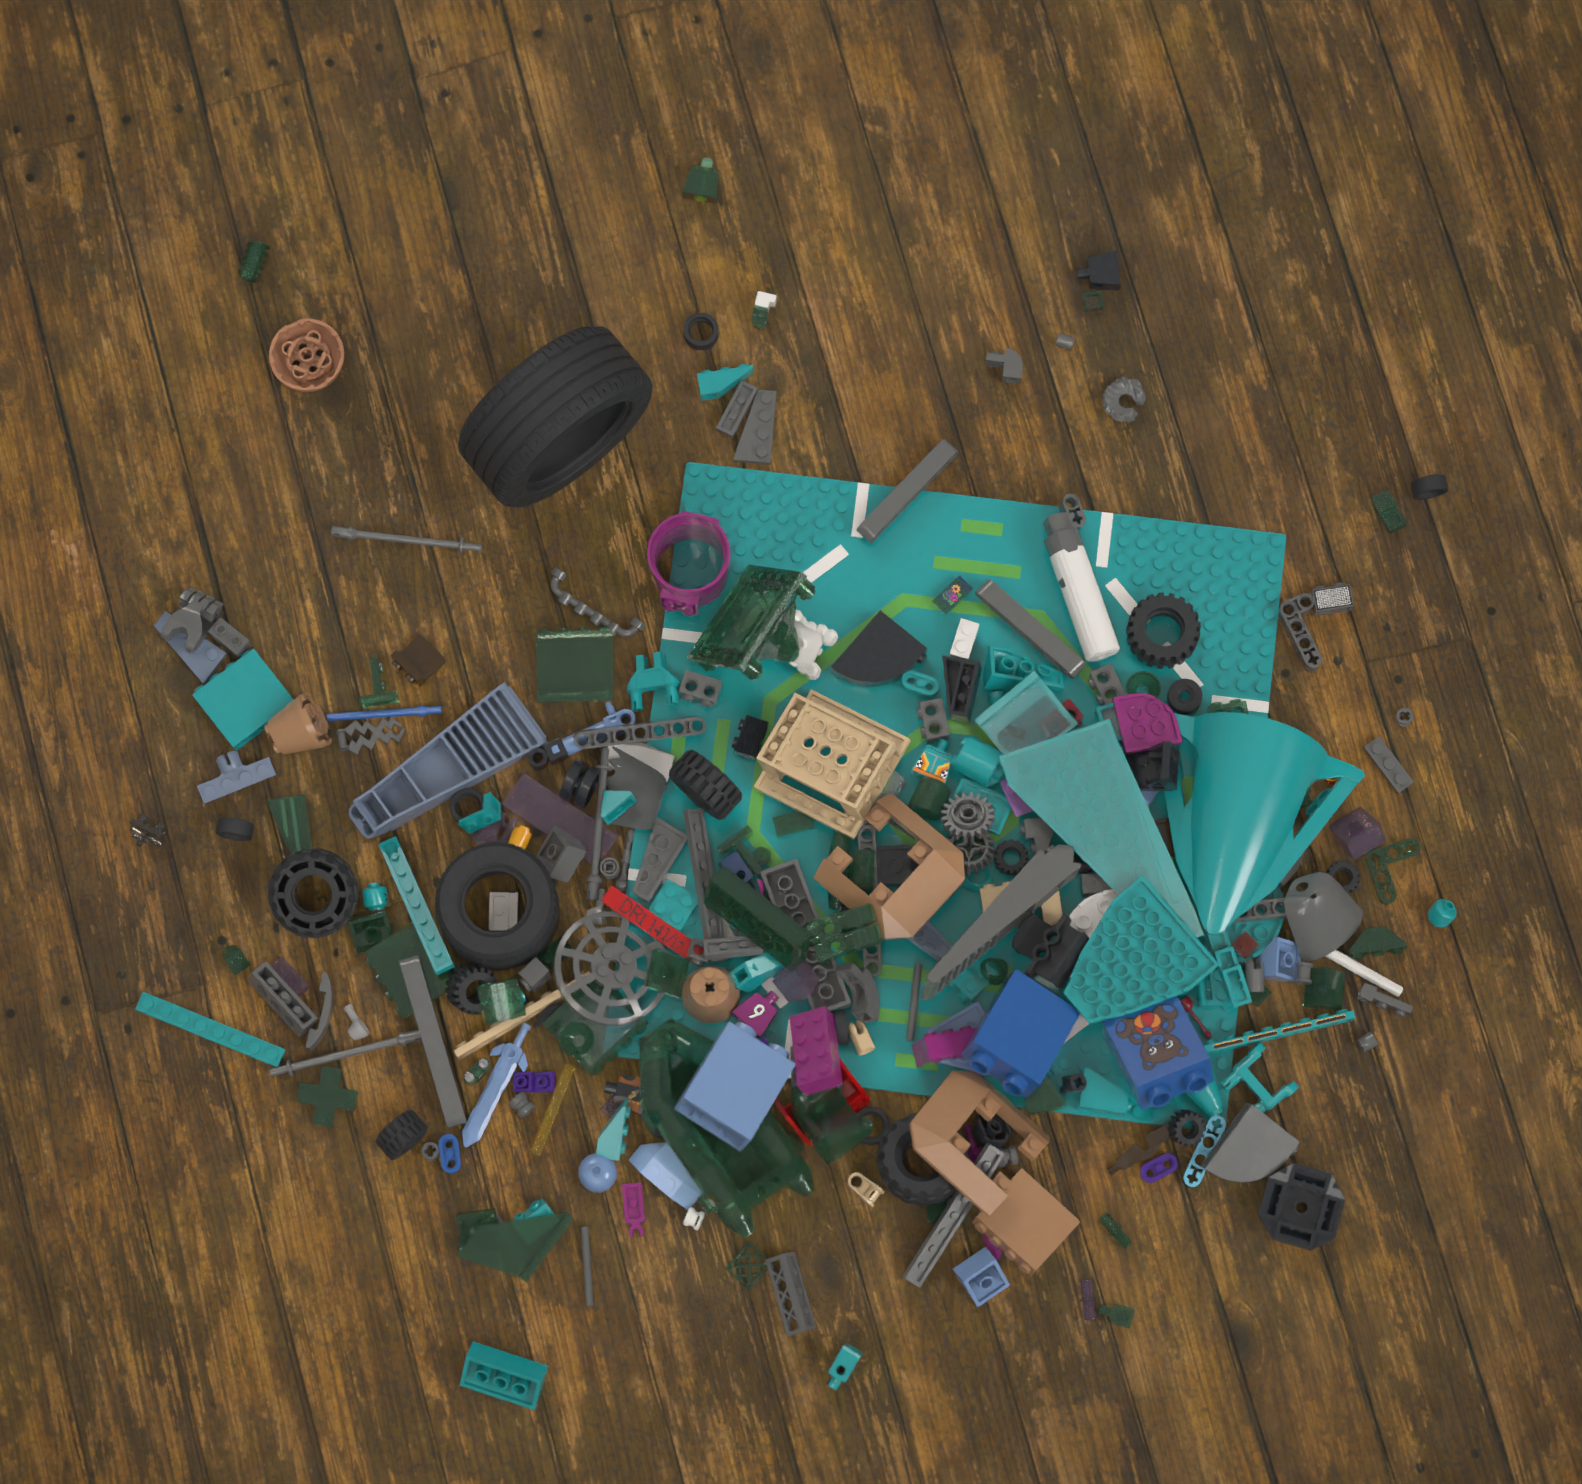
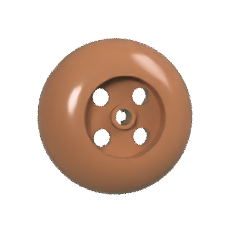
[269,319,345,392]

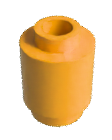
[508,825,532,850]

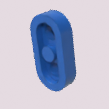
[439,1134,461,1174]

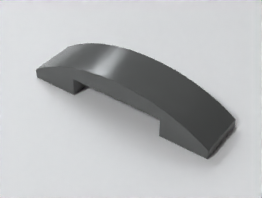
[305,972,334,1051]

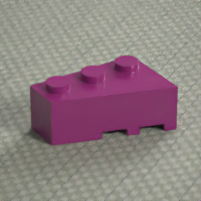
[911,1026,976,1068]

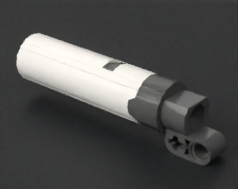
[1043,494,1120,662]

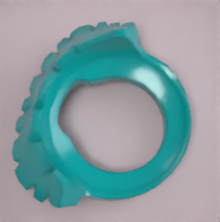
[962,865,994,891]

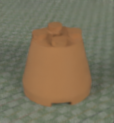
[265,692,332,755]
[682,965,740,1024]

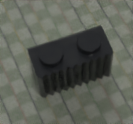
[732,715,768,761]

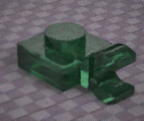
[1098,1303,1135,1329]

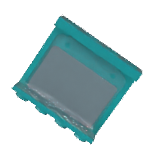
[975,671,1079,754]

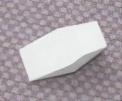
[607,743,675,783]

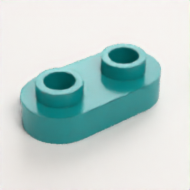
[902,670,939,697]

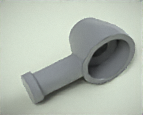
[587,889,606,925]
[343,1004,370,1040]

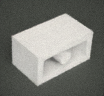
[949,618,979,660]

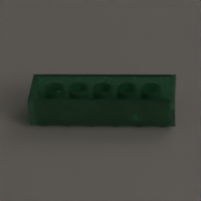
[704,866,813,971]

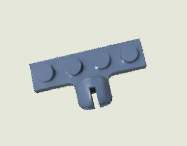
[197,751,276,804]

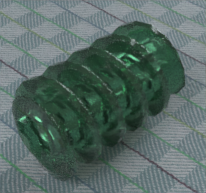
[237,241,271,283]

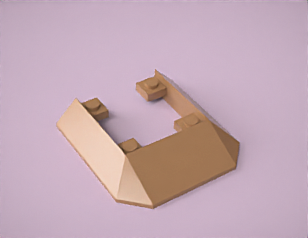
[813,793,965,940]
[909,1071,1050,1217]

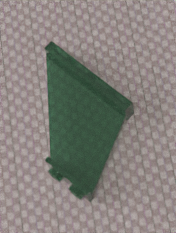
[456,1212,574,1282]

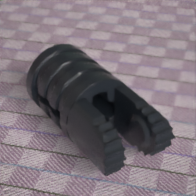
[1060,1074,1087,1094]

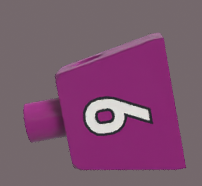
[732,990,779,1038]

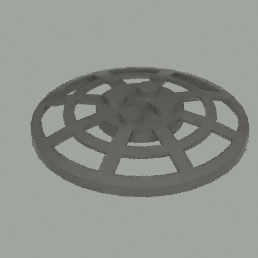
[554,911,669,1026]

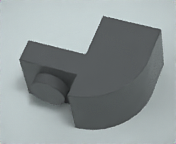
[985,348,1023,384]

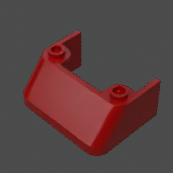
[774,1059,870,1146]

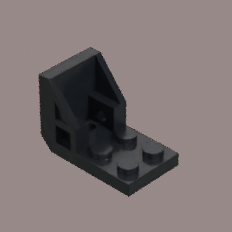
[1123,741,1179,791]

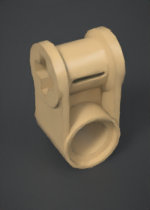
[847,1172,885,1208]

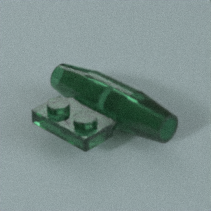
[827,831,875,910]

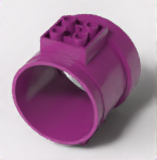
[647,511,731,616]

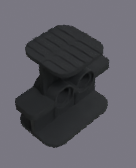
[1011,913,1089,988]

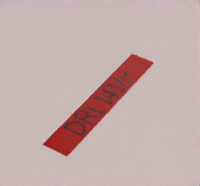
[601,885,704,962]

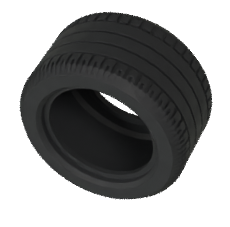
[435,842,560,970]

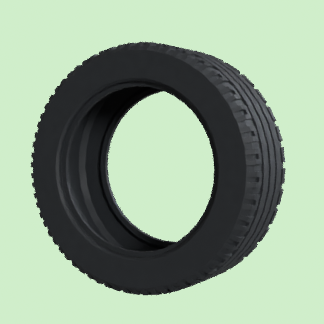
[458,326,653,508]

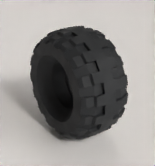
[268,848,358,938]
[877,1113,968,1206]

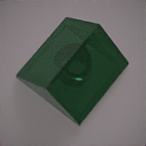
[348,910,395,953]
[1303,967,1345,1011]

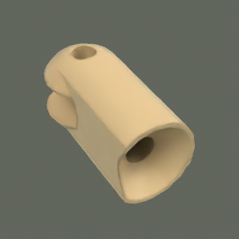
[847,1020,875,1056]

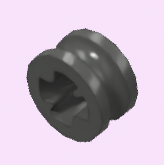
[1395,708,1413,727]
[422,1142,440,1161]

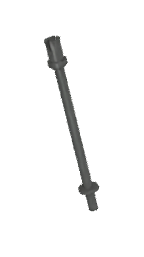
[331,525,482,554]
[586,748,612,901]
[269,1029,422,1077]

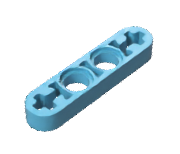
[1183,1115,1226,1187]

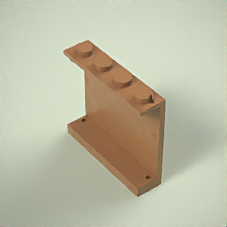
[972,1168,1081,1276]

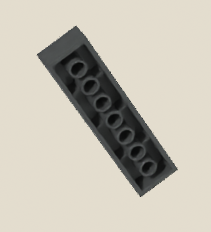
[760,858,851,1013]

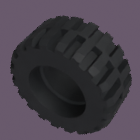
[1126,592,1201,669]
[669,750,742,820]

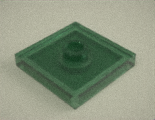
[645,949,690,998]

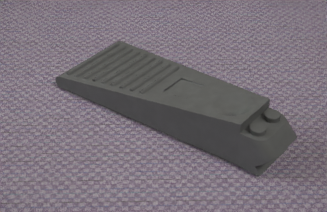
[921,845,1081,1001]

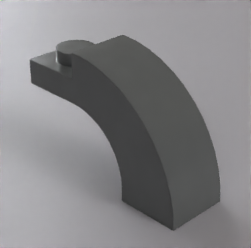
[835,963,880,1023]

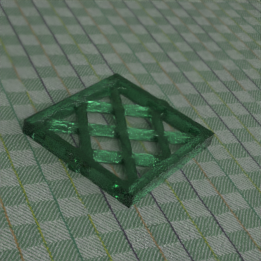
[725,1241,768,1290]

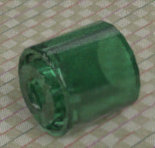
[908,777,952,820]

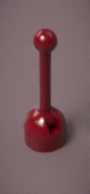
[1180,996,1212,1039]

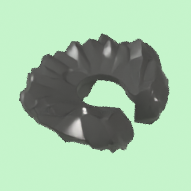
[1102,377,1146,422]

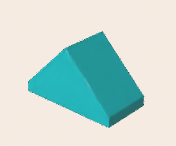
[600,791,638,825]

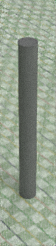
[906,964,922,1042]
[581,1227,594,1307]

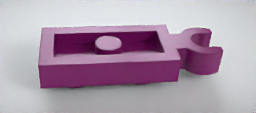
[622,1182,645,1238]

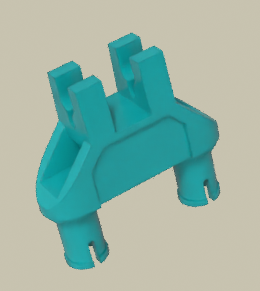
[627,651,680,712]

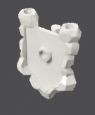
[763,609,838,680]

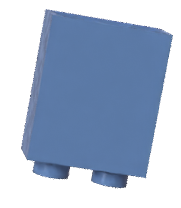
[674,1022,796,1152]

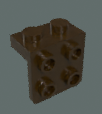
[391,635,445,687]

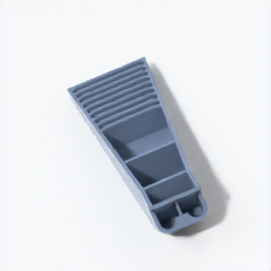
[349,682,548,838]

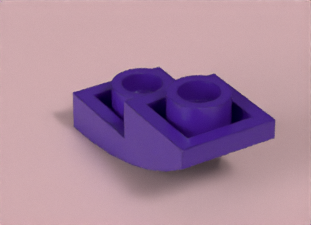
[513,1072,556,1093]

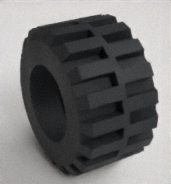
[445,962,499,1015]
[375,1110,428,1160]

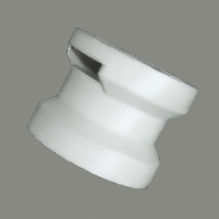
[683,1207,705,1231]

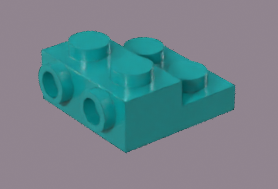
[949,957,998,1003]

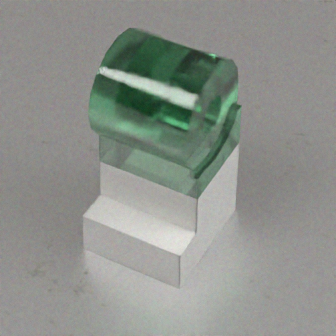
[752,291,777,330]

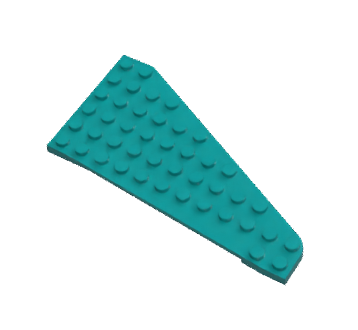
[999,719,1204,937]

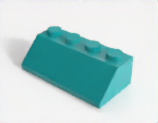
[460,1341,548,1410]

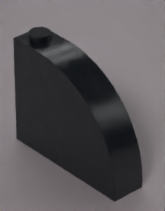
[831,610,927,687]

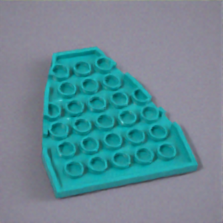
[1063,875,1220,1024]

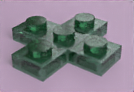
[296,1066,358,1128]

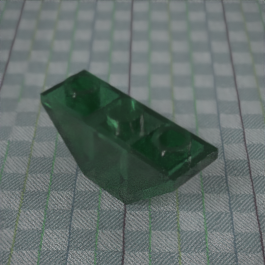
[1347,926,1408,959]

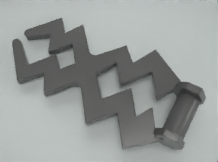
[336,717,405,755]

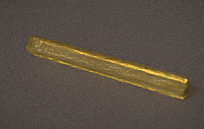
[530,1063,575,1156]

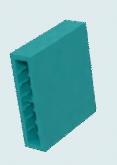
[192,649,293,751]

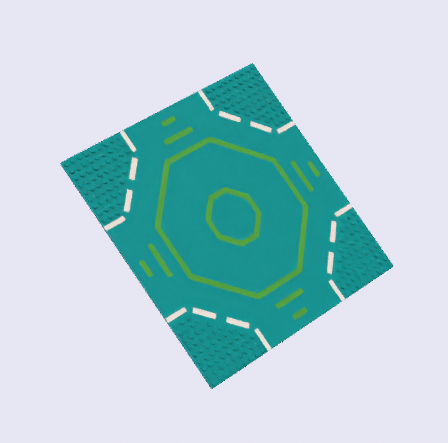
[604,462,1286,1132]

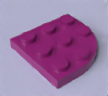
[1112,693,1182,754]

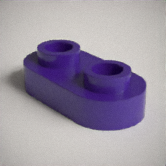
[1140,1154,1178,1183]

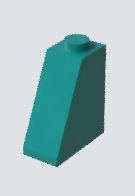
[1078,1068,1132,1116]

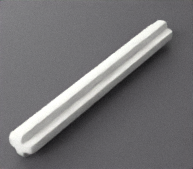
[1325,950,1403,997]

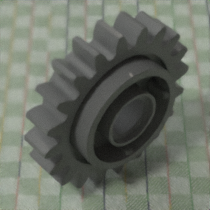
[941,792,995,841]

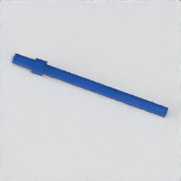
[327,705,442,721]

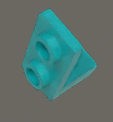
[459,792,501,834]

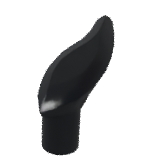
[533,1003,565,1028]

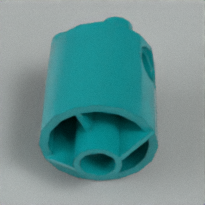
[950,735,1004,788]

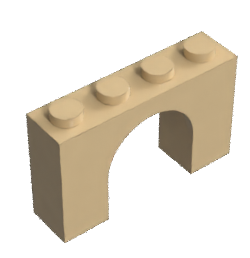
[979,882,1062,927]

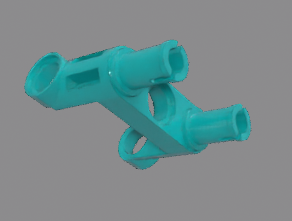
[1220,1042,1299,1113]

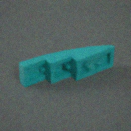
[1205,929,1252,1008]

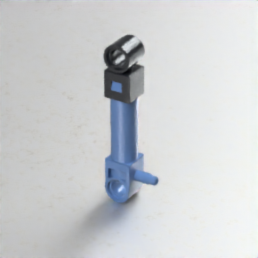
[528,701,636,771]

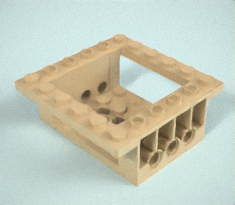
[754,689,911,840]

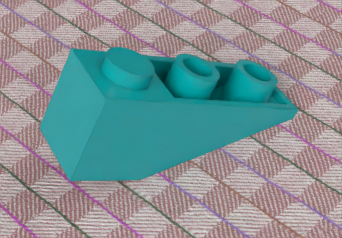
[697,364,754,401]
[730,944,794,993]
[596,1099,631,1161]

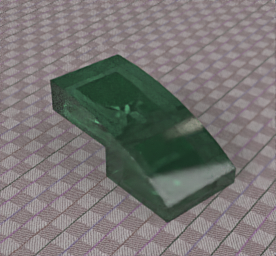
[1371,490,1407,534]

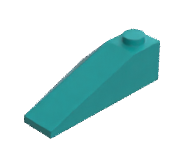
[983,645,1064,692]

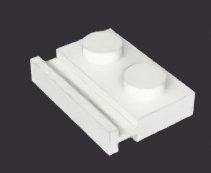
[489,892,518,932]

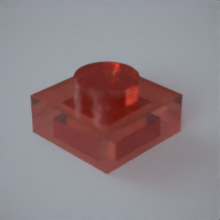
[1231,931,1259,959]

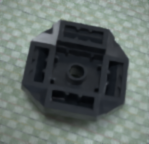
[1258,1163,1345,1251]

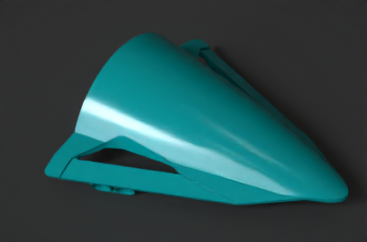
[1164,712,1365,935]

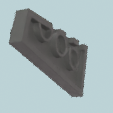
[733,390,777,465]
[632,817,688,903]

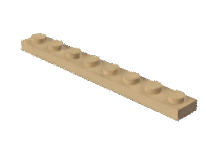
[454,971,594,1061]

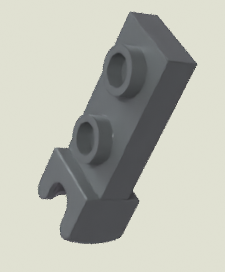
[1357,983,1413,1017]

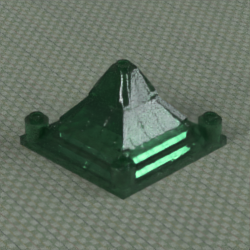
[686,564,815,680]

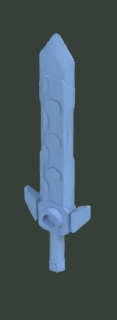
[462,1022,531,1147]

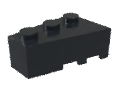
[942,655,982,723]

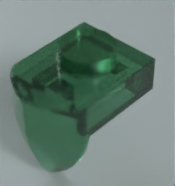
[222,945,251,975]

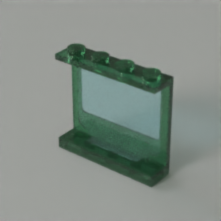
[542,981,649,1077]

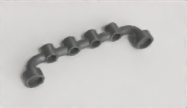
[550,567,646,637]

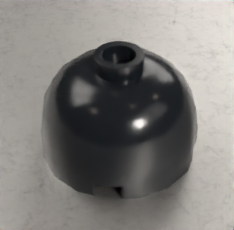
[971,1113,1012,1149]

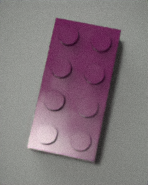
[789,1006,843,1095]

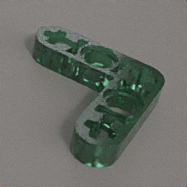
[1365,839,1421,905]

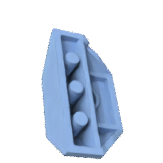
[629,1142,701,1210]

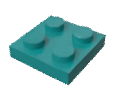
[648,879,698,932]

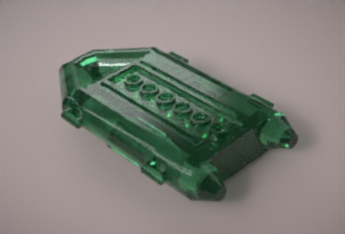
[639,1018,814,1238]

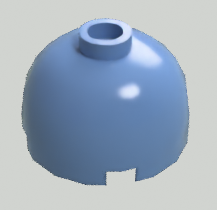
[578,1153,617,1193]

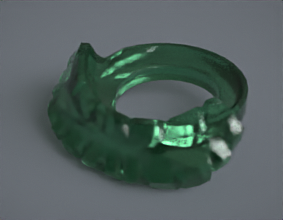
[980,958,1008,985]

